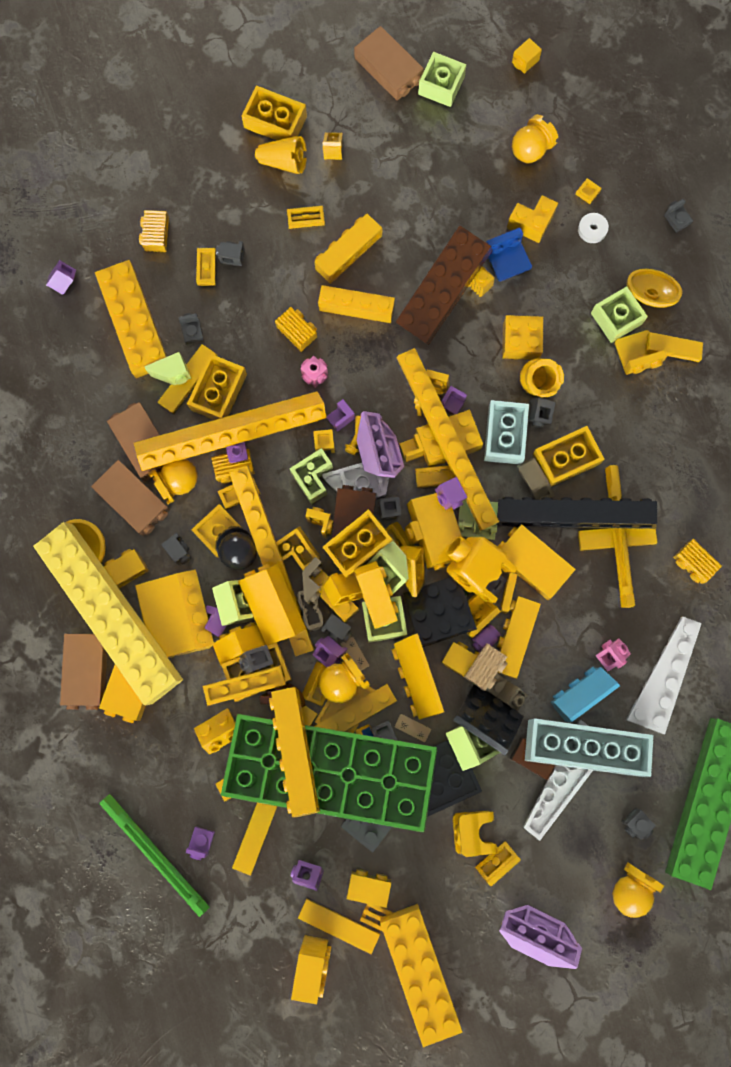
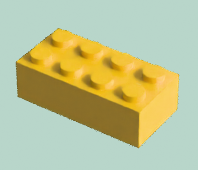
[291,935,331,1004]

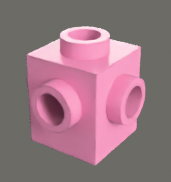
[300,356,328,388]
[596,638,631,672]

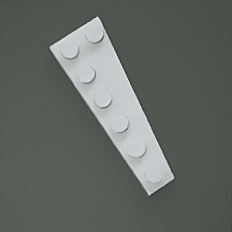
[626,617,702,734]
[523,720,593,841]

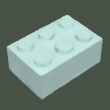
[484,400,529,465]

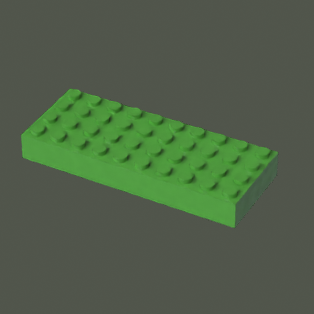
[220,714,438,833]

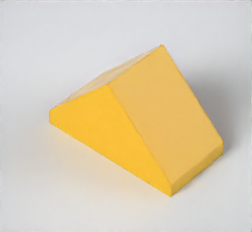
[323,132,343,160]

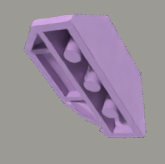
[357,411,404,478]
[499,905,582,969]

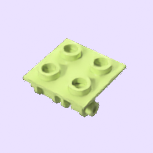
[458,500,498,540]

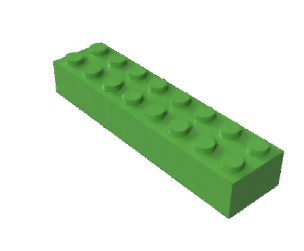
[665,718,731,890]

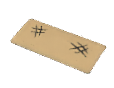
[341,637,369,671]
[395,714,431,742]

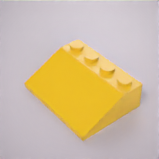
[135,569,214,658]
[391,633,444,720]

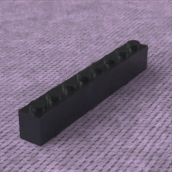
[498,497,657,529]

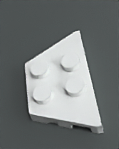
[322,463,389,499]

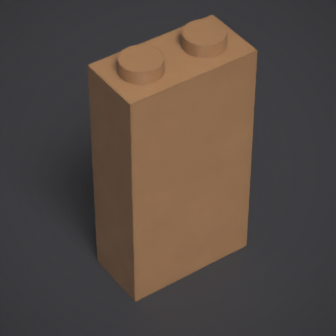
[354,26,424,101]
[107,402,163,482]
[91,460,170,536]
[60,634,107,710]

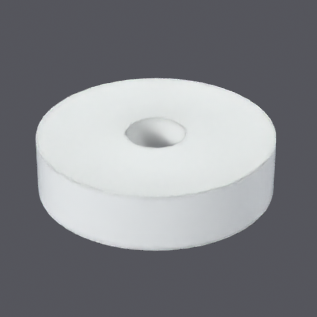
[578,213,609,243]

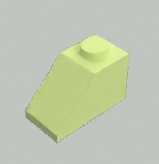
[144,352,191,385]

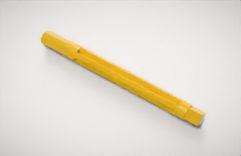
[605,465,635,608]

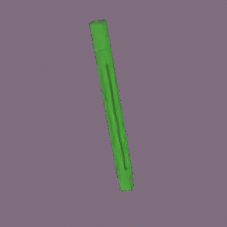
[99,794,210,917]

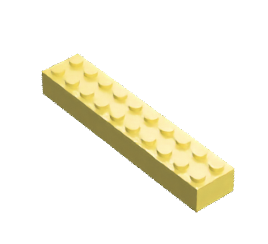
[33,522,183,705]

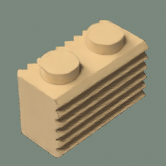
[464,643,508,691]

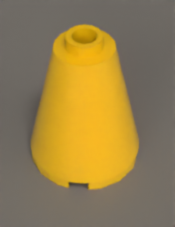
[255,136,307,174]

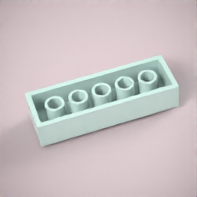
[525,718,653,777]

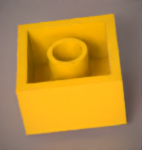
[502,315,543,360]

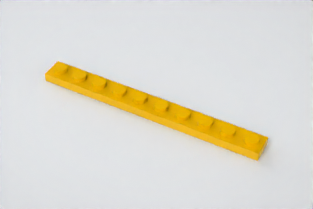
[396,348,499,531]
[229,466,314,657]
[215,684,397,802]

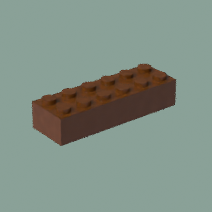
[396,226,493,345]

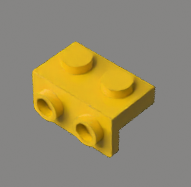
[305,507,333,539]
[467,594,501,638]
[194,708,236,754]

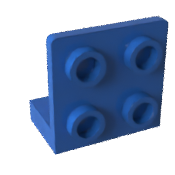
[486,228,532,282]

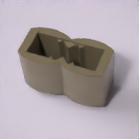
[298,590,324,631]

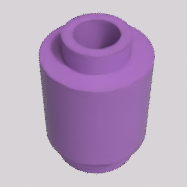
[472,624,501,653]

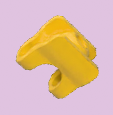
[452,811,497,857]

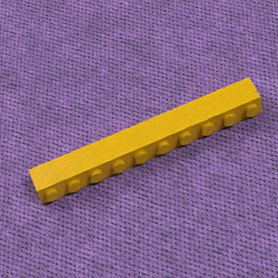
[134,391,326,471]

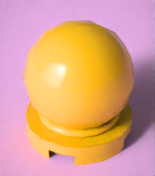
[512,114,558,164]
[519,358,564,397]
[148,459,198,505]
[319,653,370,703]
[612,862,664,918]

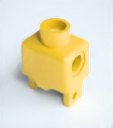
[446,536,517,603]

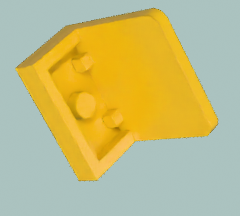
[614,330,667,375]

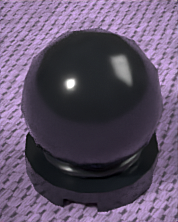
[215,526,257,570]

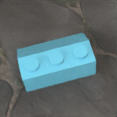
[550,667,620,722]

